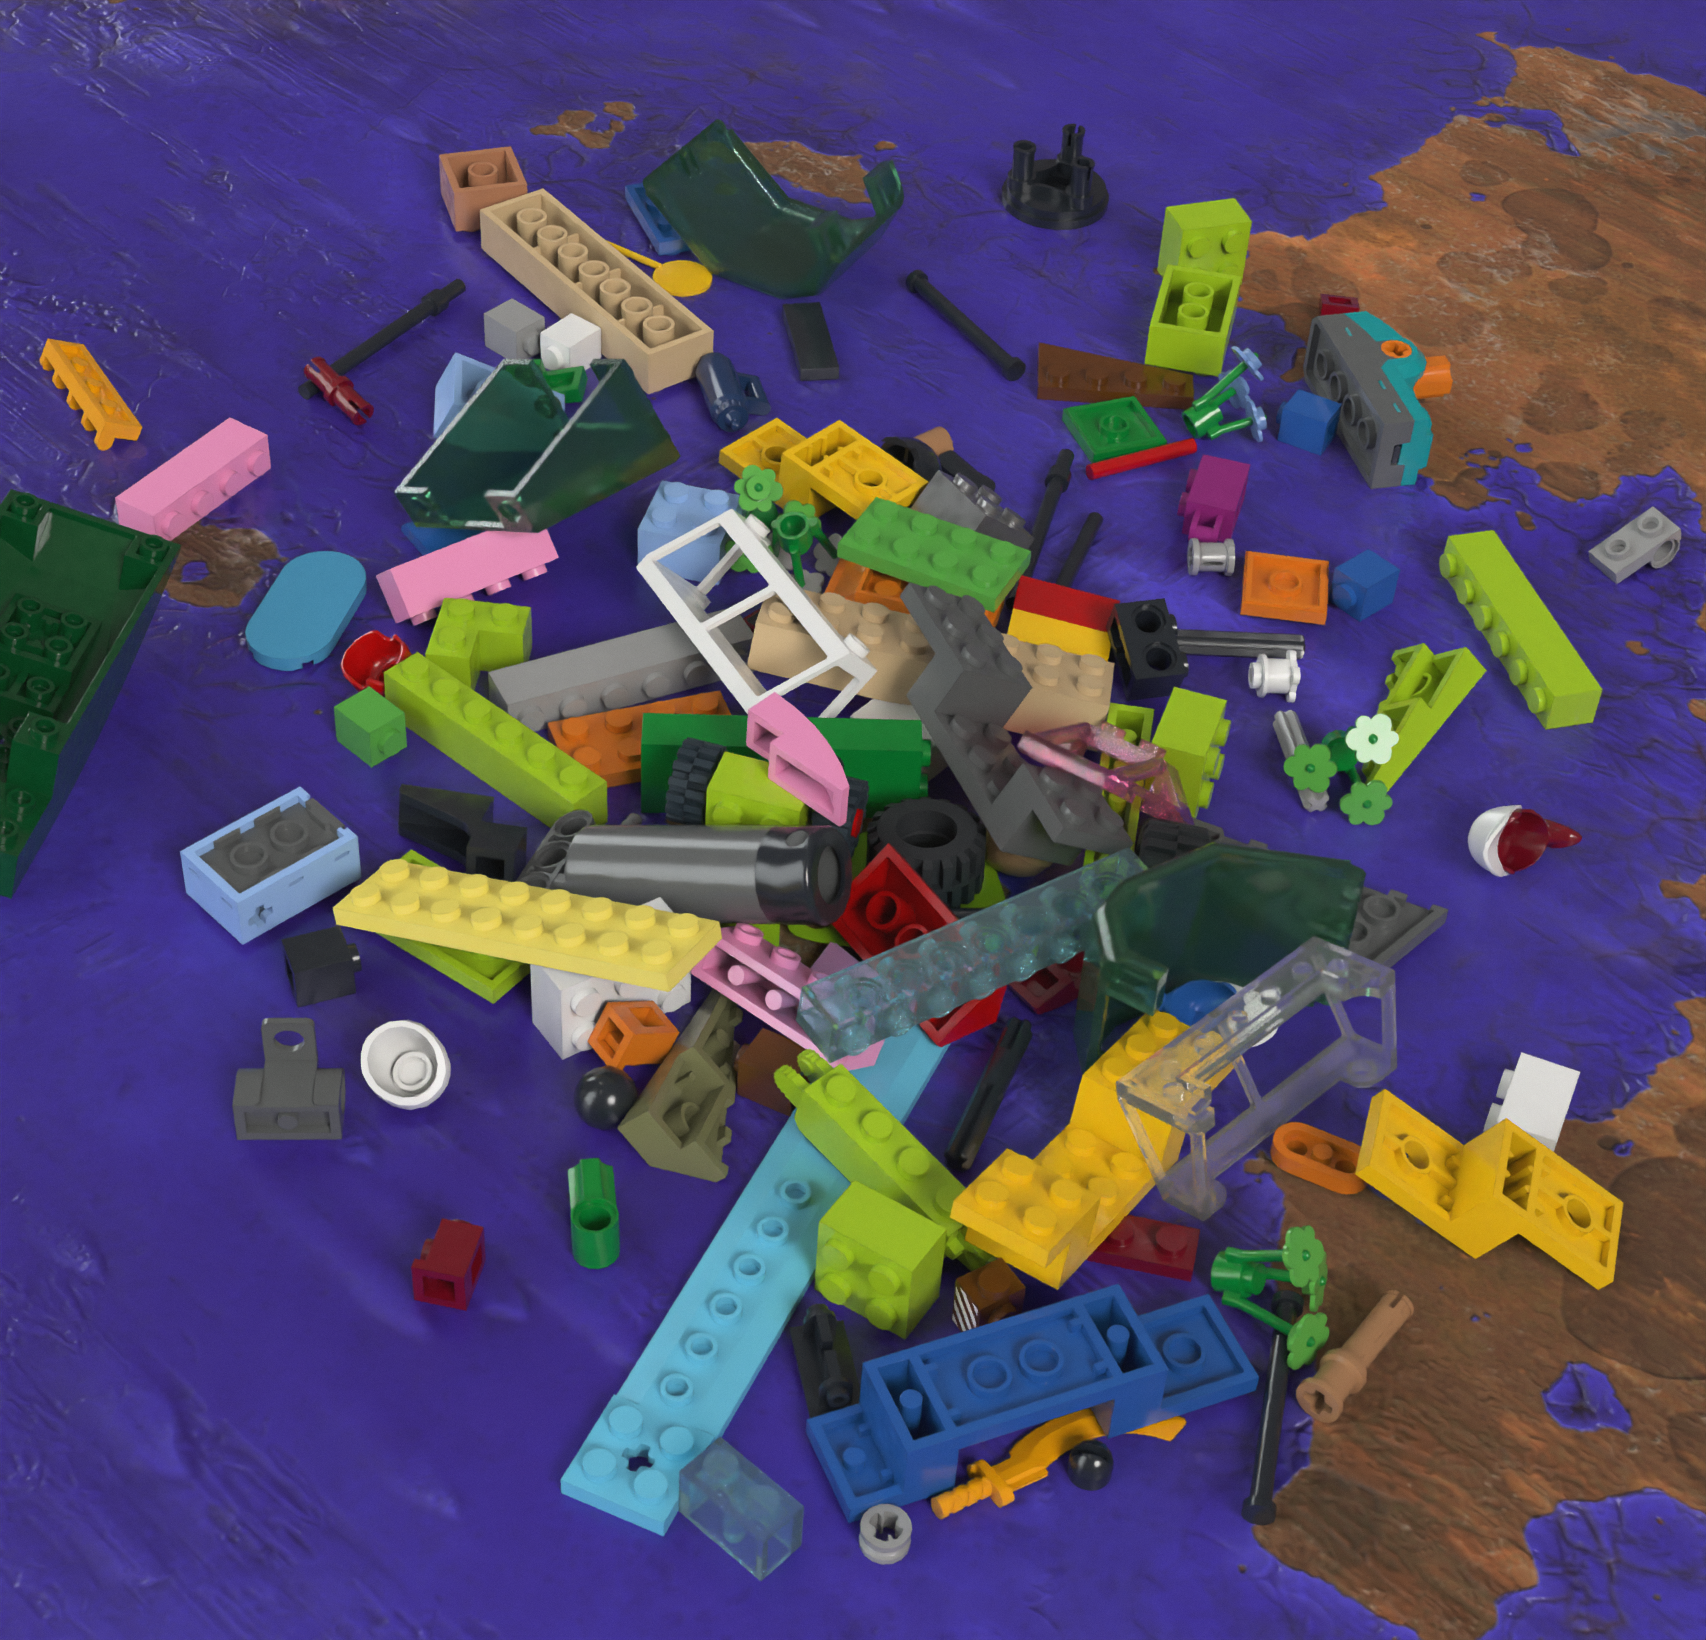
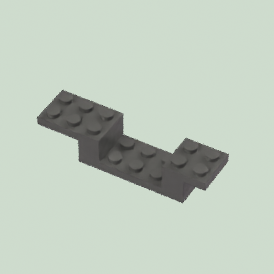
[900,582,1134,866]

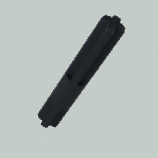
[943,1017,1033,1172]

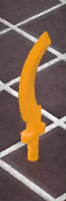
[931,1407,1186,1520]

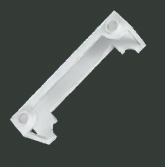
[636,509,877,718]

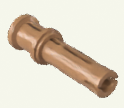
[1296,1290,1414,1423]

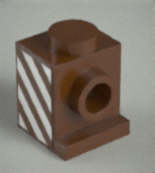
[951,1257,1026,1332]

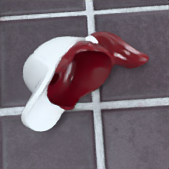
[1468,805,1582,877]

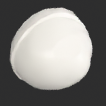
[361,1020,451,1110]

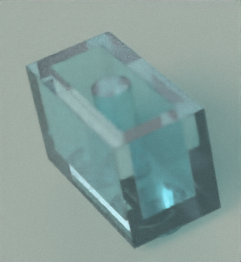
[678,1437,804,1581]

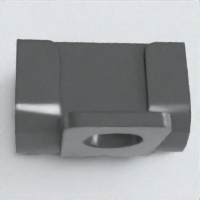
[232,1018,346,1140]

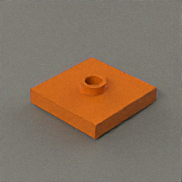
[1240,551,1329,625]

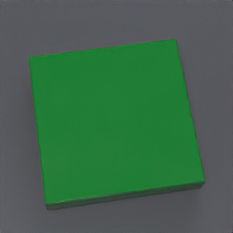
[1062,396,1167,463]

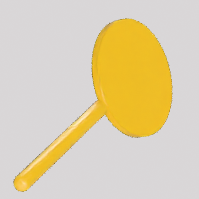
[606,240,712,297]

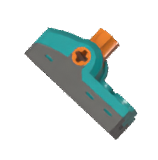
[1303,311,1453,489]

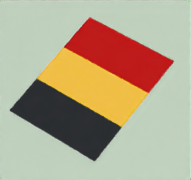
[1007,575,1120,662]

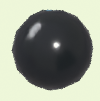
[574,1065,639,1131]

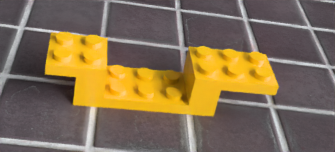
[950,1007,1240,1290]

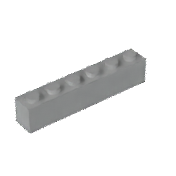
[488,608,755,732]

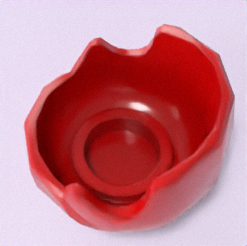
[340,630,412,697]

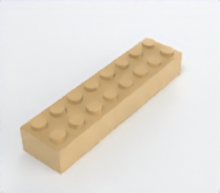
[480,188,714,394]
[747,590,1115,752]

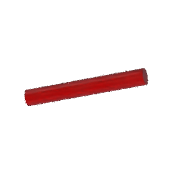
[1086,438,1197,480]

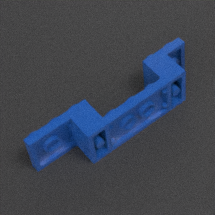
[806,1284,1259,1523]

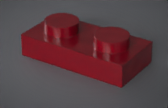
[1086,1215,1200,1282]

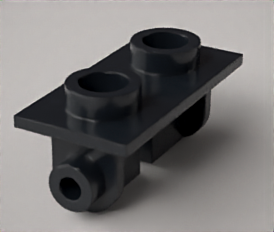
[789,1304,860,1419]

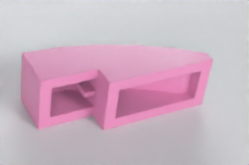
[746,692,849,827]

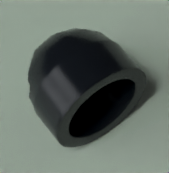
[1067,1439,1114,1491]

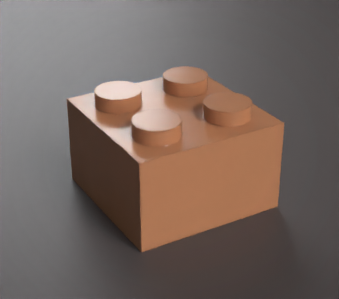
[439,146,527,232]

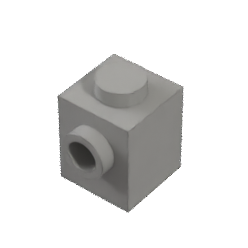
[484,298,545,363]

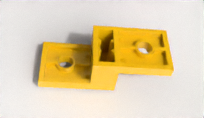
[718,418,929,520]
[1355,1089,1623,1290]

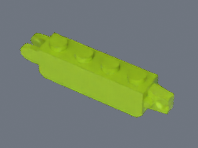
[773,1048,997,1271]

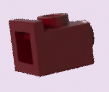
[411,1218,486,1311]

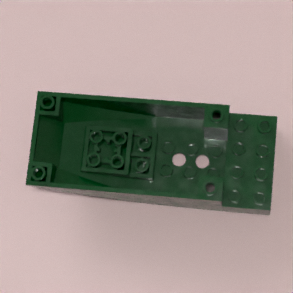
[0,489,181,899]

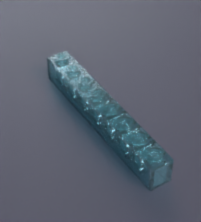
[796,847,1165,1063]

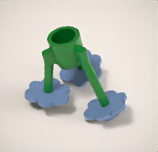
[1181,346,1267,443]

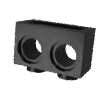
[1106,598,1189,701]

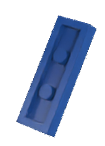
[625,180,694,256]

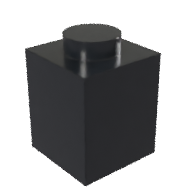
[281,925,362,1008]

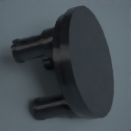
[1001,124,1109,230]

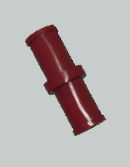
[303,356,374,426]

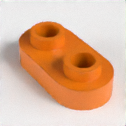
[1270,1122,1368,1194]

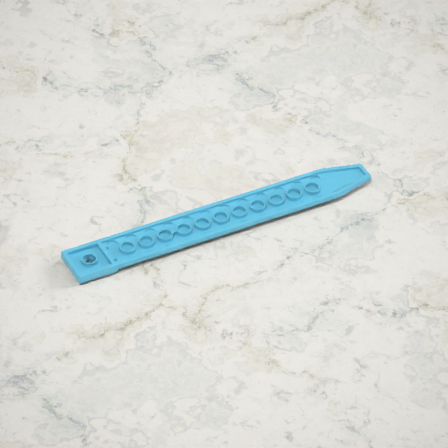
[561,999,951,1537]

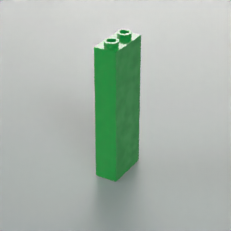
[641,713,931,818]

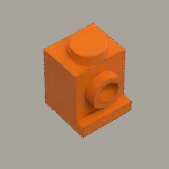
[587,1001,680,1070]

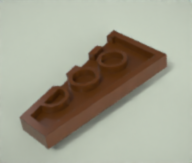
[1037,342,1194,410]

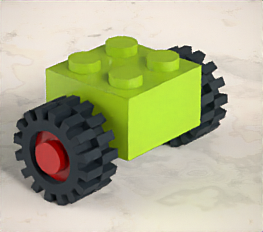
[665,737,869,859]

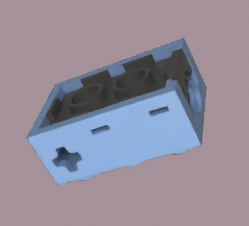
[180,787,361,945]

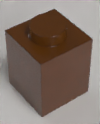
[734,1028,811,1117]

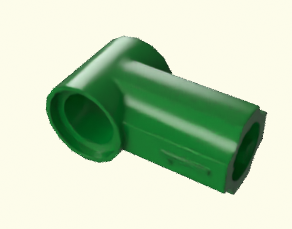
[567,1158,620,1269]

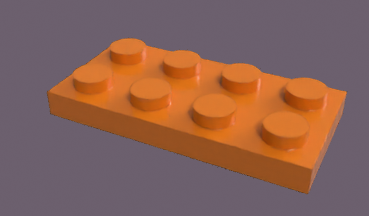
[547,690,731,788]

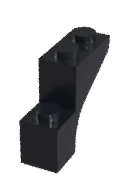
[398,784,527,882]

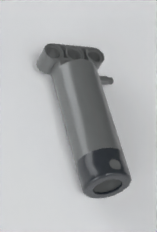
[515,810,852,925]

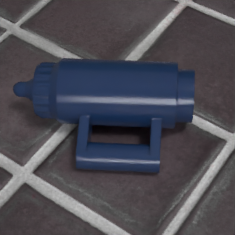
[696,352,771,432]

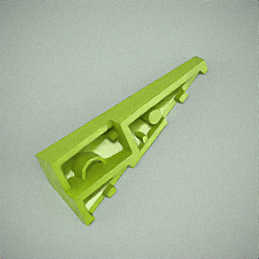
[1361,643,1487,792]

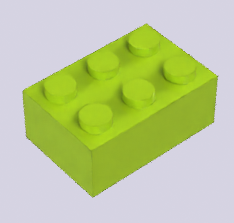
[1144,264,1242,377]

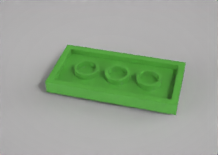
[837,497,1031,613]

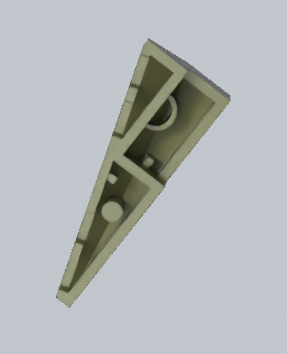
[617,988,743,1182]

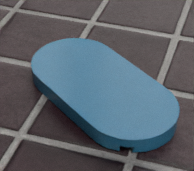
[245,551,367,671]

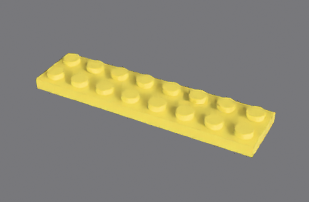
[333,859,722,992]

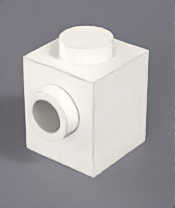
[540,313,601,371]

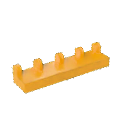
[39,338,142,451]

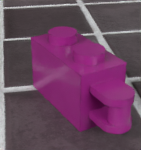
[1177,454,1251,543]

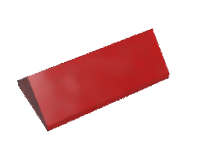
[831,843,1010,1047]

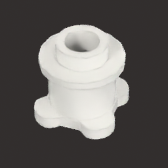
[1248,650,1300,702]

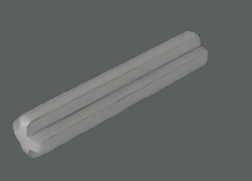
[1273,710,1329,812]

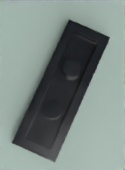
[782,302,839,381]

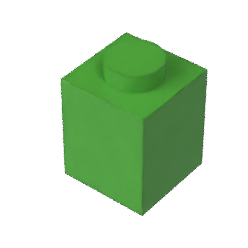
[334,686,407,767]

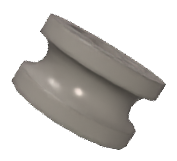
[859,1504,912,1565]

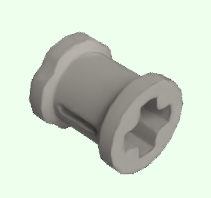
[1187,538,1235,576]

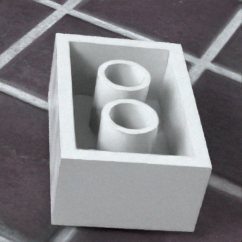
[530,897,691,1060]

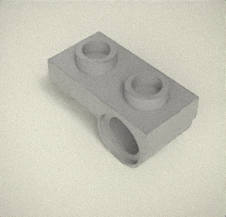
[1588,506,1681,584]

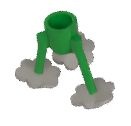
[768,512,842,594]

